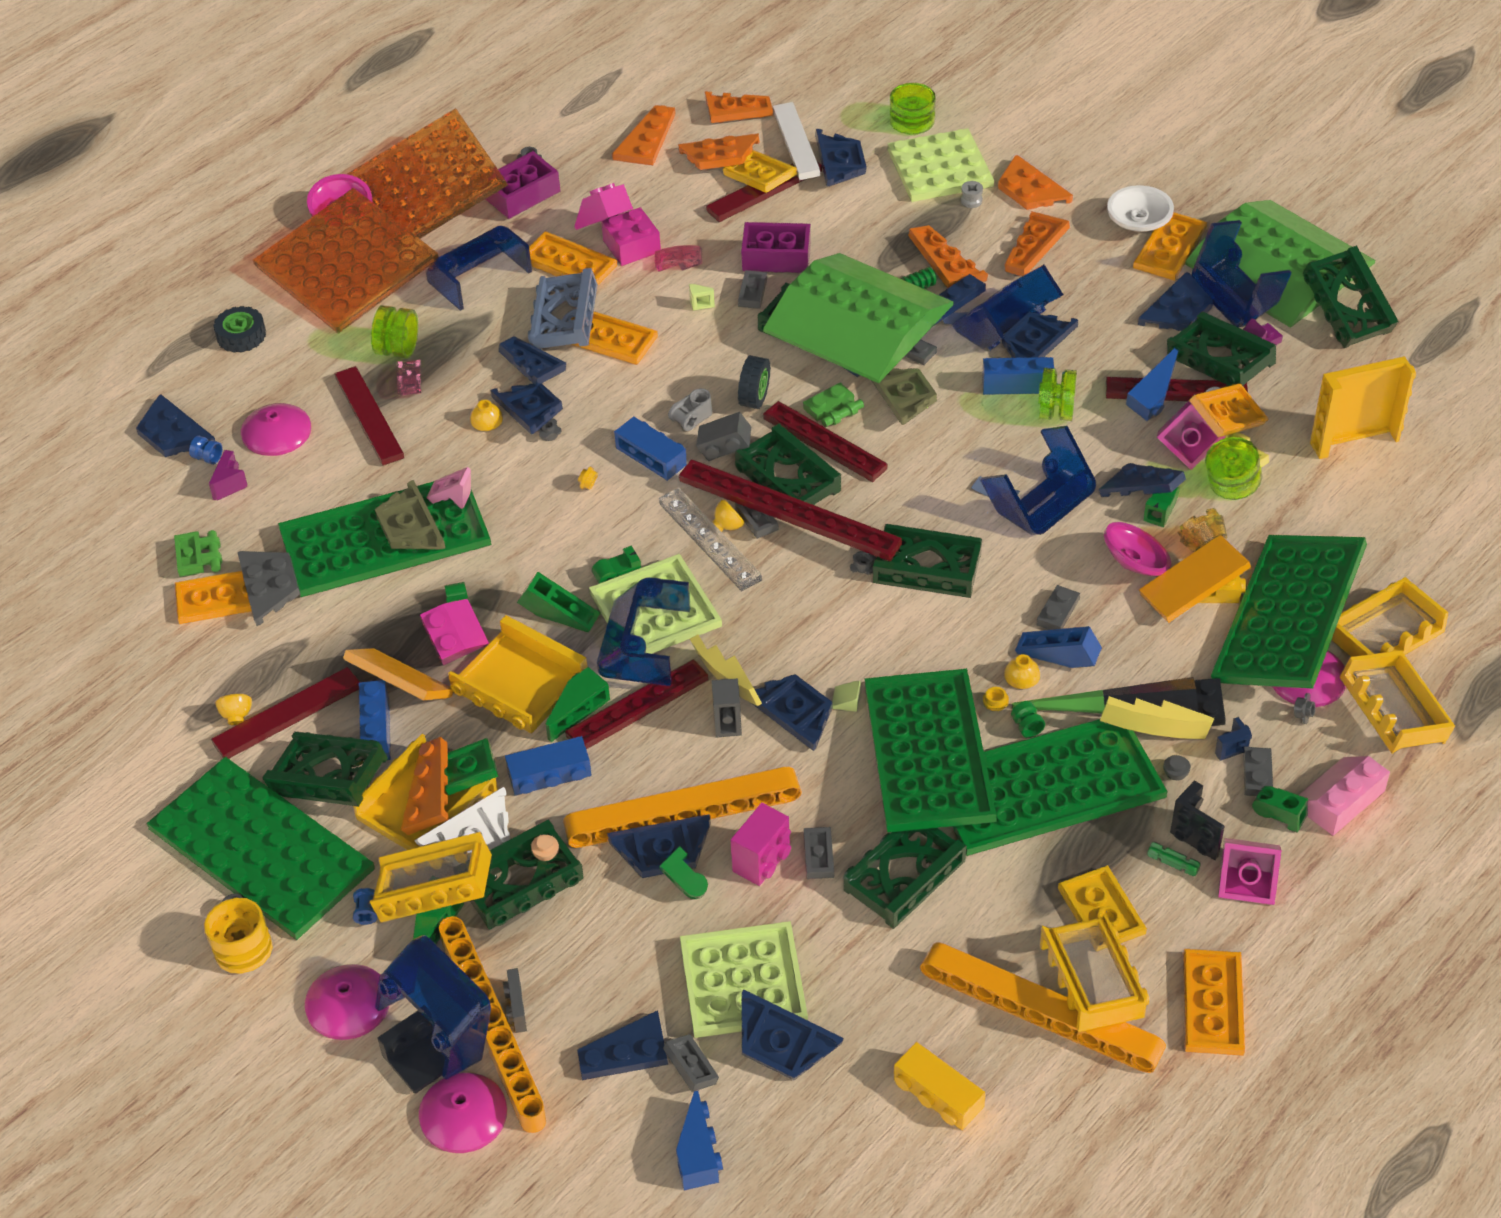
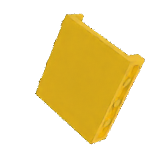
[1310,356,1416,459]
[448,615,587,734]
[353,734,498,863]

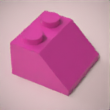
[574,183,633,230]
[1157,401,1226,470]
[420,599,489,666]
[1218,838,1282,905]

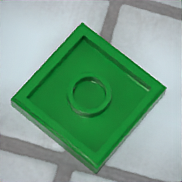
[444,738,499,796]

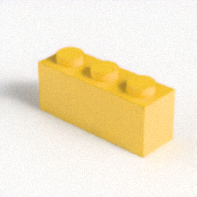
[894,1042,985,1131]

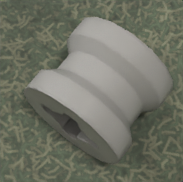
[961,181,983,208]

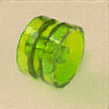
[890,83,936,135]
[371,305,418,359]
[1038,368,1077,421]
[1205,437,1263,500]

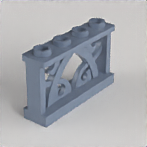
[528,268,598,349]

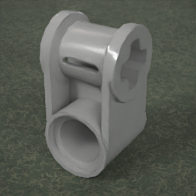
[668,388,712,431]

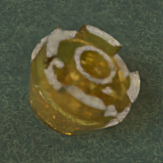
[1177,508,1227,553]

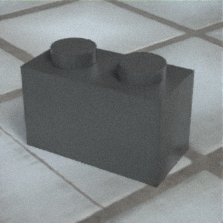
[696,412,752,461]
[712,678,742,738]

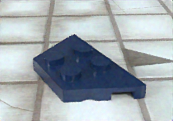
[815,129,867,186]
[1138,272,1213,331]
[1002,312,1078,358]
[490,383,563,435]
[136,394,215,457]
[751,674,833,751]
[607,814,711,878]
[741,989,844,1080]

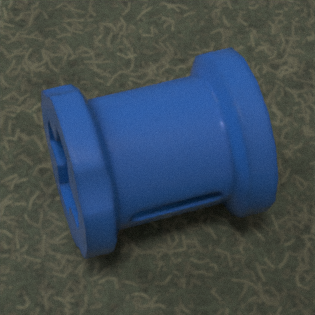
[353,888,378,925]

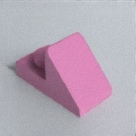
[427,467,471,509]

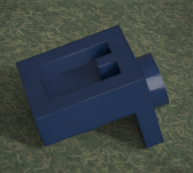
[1215,717,1252,761]

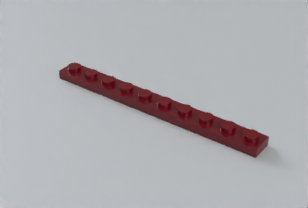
[679,459,902,561]

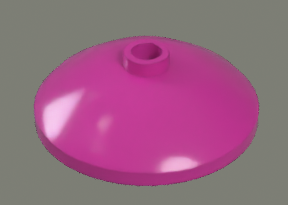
[307,174,372,228]
[241,403,311,456]
[1104,522,1171,576]
[1272,650,1346,707]
[305,964,390,1040]
[419,1073,507,1153]

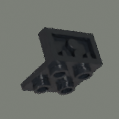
[1170,780,1225,860]
[377,1005,461,1093]

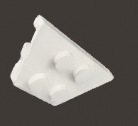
[414,787,510,869]

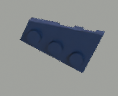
[499,336,566,387]
[1099,463,1186,497]
[577,1010,668,1080]

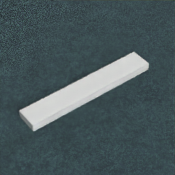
[773,102,820,180]

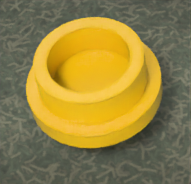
[578,466,598,490]
[983,686,1009,711]

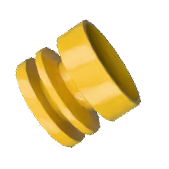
[204,898,273,974]

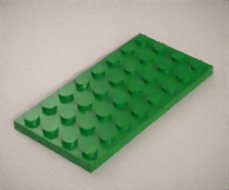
[278,481,492,597]
[1211,535,1367,689]
[864,668,996,833]
[952,719,1168,856]
[147,757,375,940]

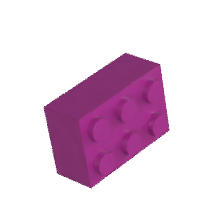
[481,151,561,219]
[741,222,811,273]

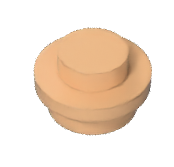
[531,835,559,861]

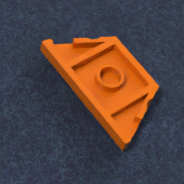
[678,133,760,170]
[998,155,1073,210]

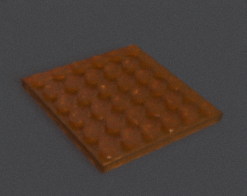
[347,108,508,253]
[253,188,439,334]

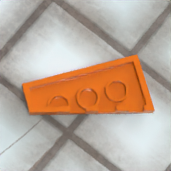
[401,737,448,835]

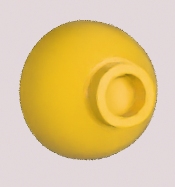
[470,400,503,431]
[712,500,744,532]
[1004,654,1040,689]
[215,694,252,725]

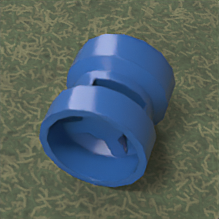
[189,436,223,465]

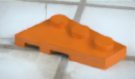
[705,91,773,123]

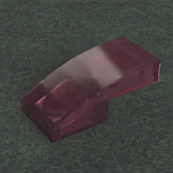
[655,245,702,272]
[397,360,422,396]

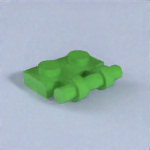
[803,382,864,427]
[174,530,222,577]

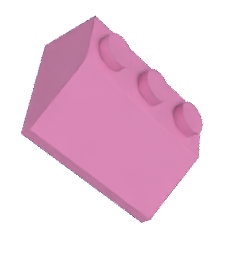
[1299,756,1390,836]

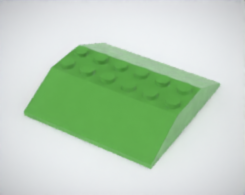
[1185,200,1375,328]
[763,253,953,383]

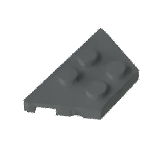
[237,551,300,626]

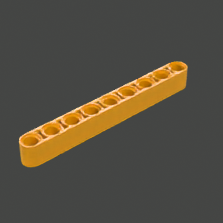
[563,767,802,848]
[439,916,546,1133]
[920,942,1166,1073]

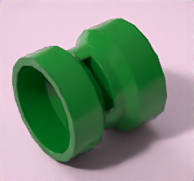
[1011,701,1046,738]

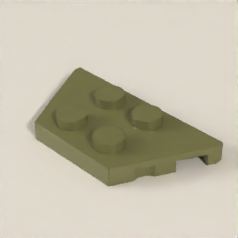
[871,368,937,425]
[375,480,445,549]

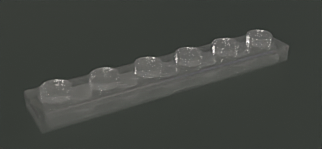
[659,488,762,592]

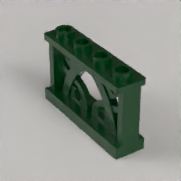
[1303,245,1399,348]
[1167,311,1276,386]
[735,423,841,505]
[873,524,982,598]
[262,731,388,807]
[454,819,584,930]
[843,828,966,929]

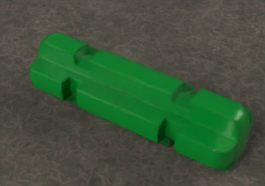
[1147,842,1201,876]

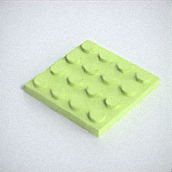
[887,128,994,202]
[589,554,722,662]
[680,921,808,1038]

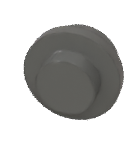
[1163,755,1191,781]

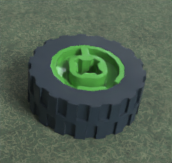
[213,306,266,353]
[738,355,771,409]

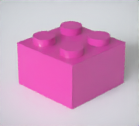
[601,207,661,266]
[731,802,791,886]

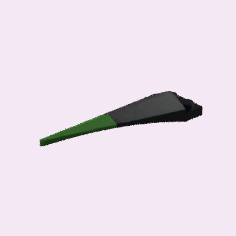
[1012,677,1226,726]

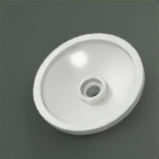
[1107,185,1174,232]

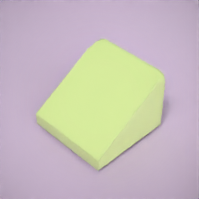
[689,284,715,311]
[832,681,861,712]

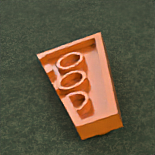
[612,105,676,166]
[1005,211,1070,277]
[908,225,988,288]

